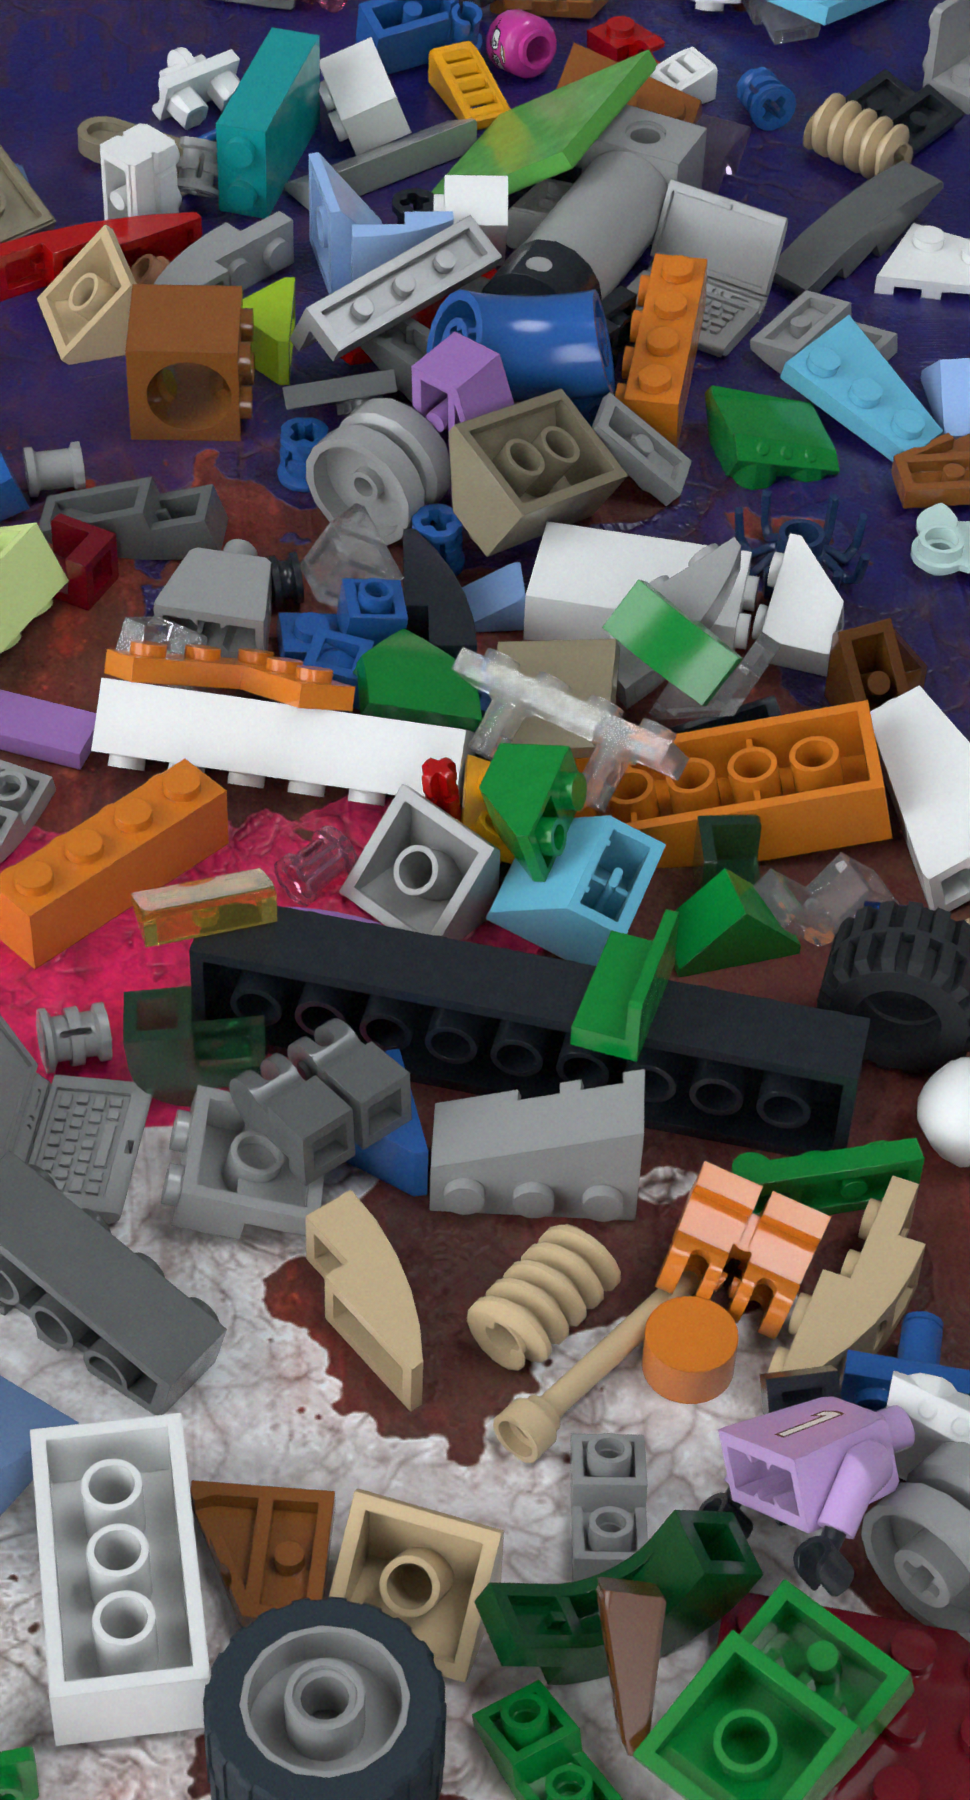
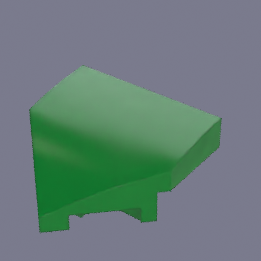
[353,628,482,732]

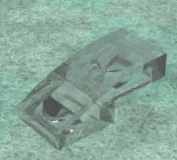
[741,0,821,45]

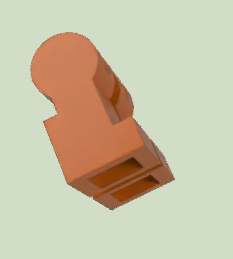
[655,1161,831,1340]

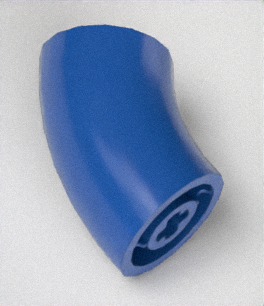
[427,289,615,402]

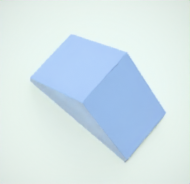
[921,358,970,440]

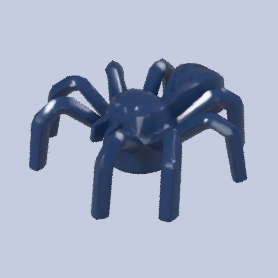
[735,490,870,599]

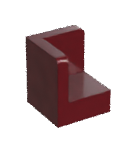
[51,513,119,611]

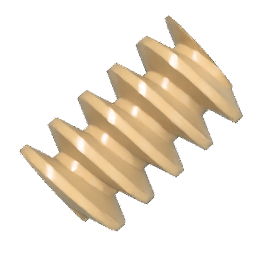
[803,93,913,180]
[467,1224,621,1371]

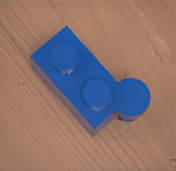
[356,0,483,75]

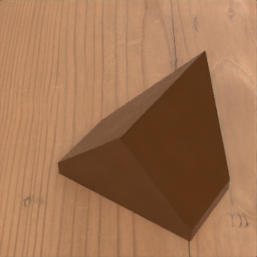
[824,618,928,712]

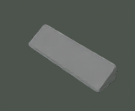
[285,119,477,210]

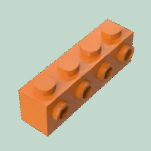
[615,253,708,448]
[0,759,229,969]

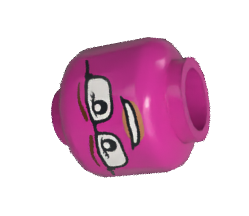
[486,9,557,78]

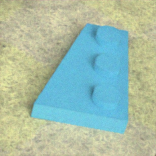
[780,315,943,462]

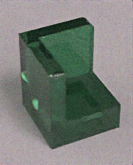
[692,815,762,893]

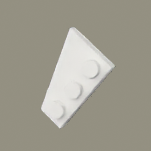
[874,223,970,300]

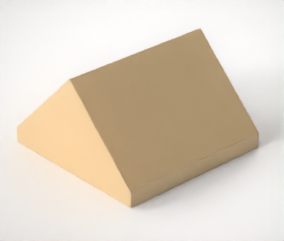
[37,225,136,365]
[329,1488,504,1683]

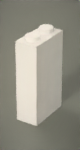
[523,521,760,651]

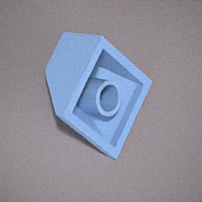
[308,152,382,295]

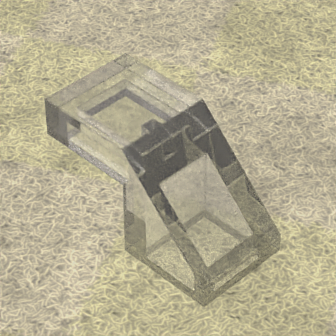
[649,632,782,720]
[754,852,901,947]

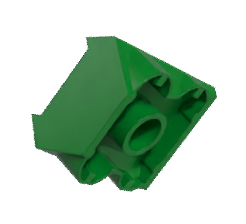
[705,385,840,490]

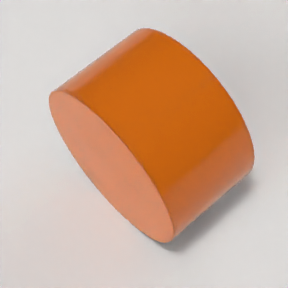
[642,1296,739,1404]

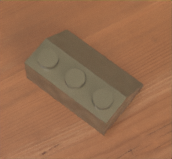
[449,388,628,557]

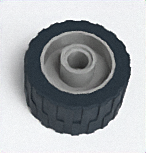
[203,1597,447,1800]

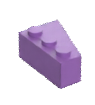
[411,331,514,508]

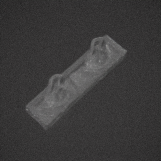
[451,647,689,813]

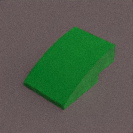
[632,1578,914,1800]

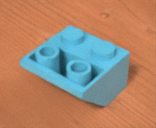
[486,815,666,966]

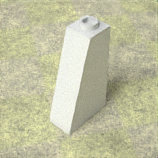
[870,685,970,912]

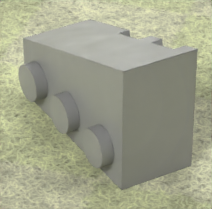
[430,1069,645,1222]

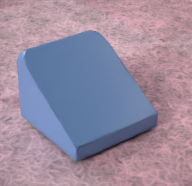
[462,562,526,632]

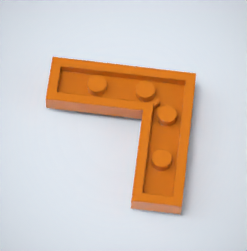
[104,640,355,711]

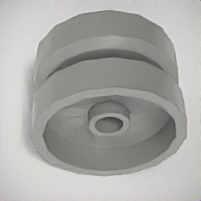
[306,398,451,546]
[861,1442,970,1642]

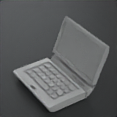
[627,179,788,357]
[0,1014,155,1224]

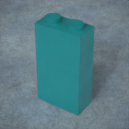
[216,27,320,219]

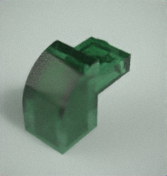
[123,986,268,1107]

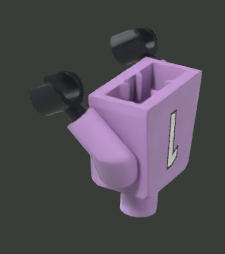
[699,1396,915,1597]

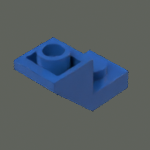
[276,578,408,662]

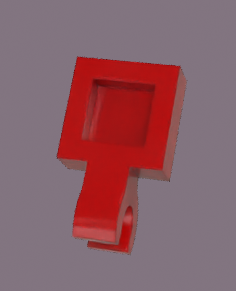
[587,15,665,64]

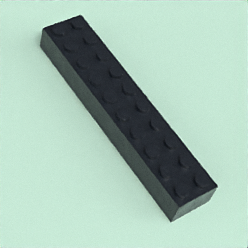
[189,893,871,1156]

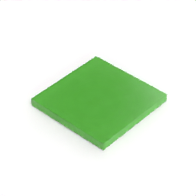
[431,49,658,195]

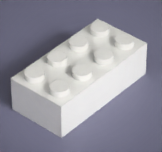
[30,1413,211,1746]

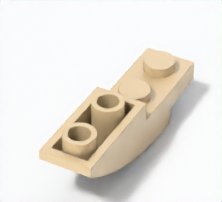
[768,1176,926,1389]

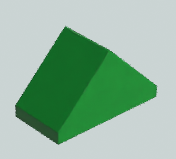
[674,868,801,978]

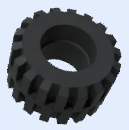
[817,901,970,1074]

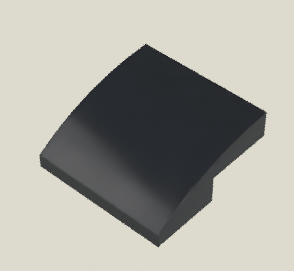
[845,69,965,157]

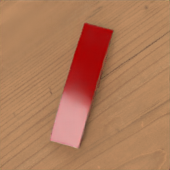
[0,212,202,302]

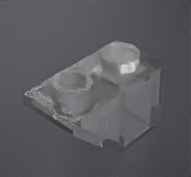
[300,503,404,608]

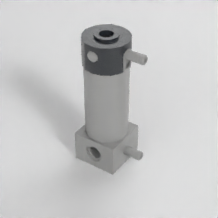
[456,104,707,301]

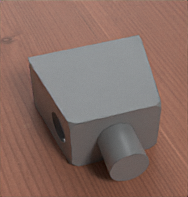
[154,539,272,658]

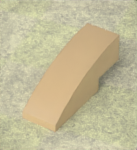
[306,1190,423,1412]

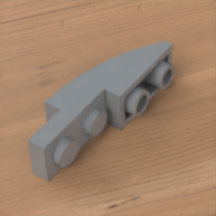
[154,211,294,290]
[607,537,741,709]

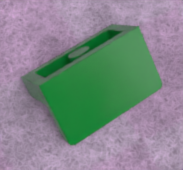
[570,909,680,1062]

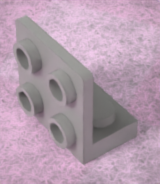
[922,0,970,115]

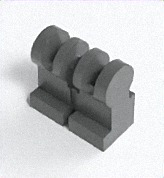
[229,1018,412,1186]

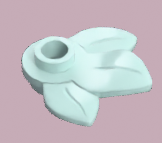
[911,503,970,576]

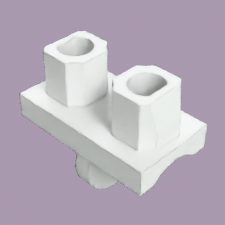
[152,47,240,130]

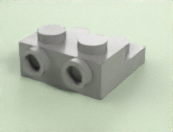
[161,1085,324,1240]

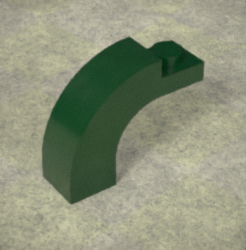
[474,1510,764,1685]

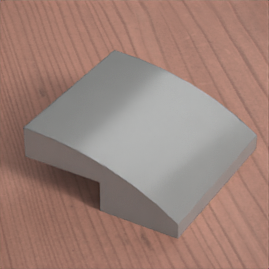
[750,290,897,374]

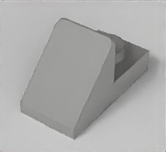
[592,392,692,506]

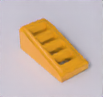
[428,41,510,130]

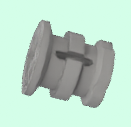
[176,136,219,197]
[36,1002,113,1074]

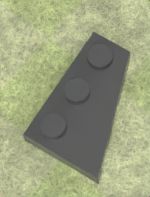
[282,369,397,415]

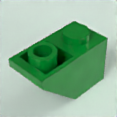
[479,743,587,882]

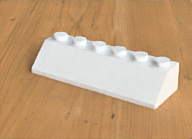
[91,678,479,806]

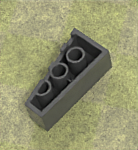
[0,1150,227,1415]

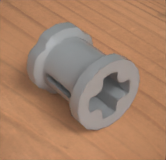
[23,441,86,498]

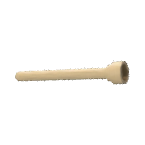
[493,1258,732,1463]

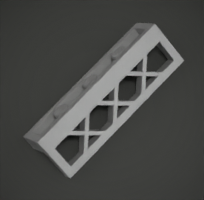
[289,215,502,361]

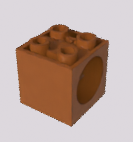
[125,284,255,441]

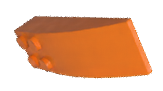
[574,700,893,868]

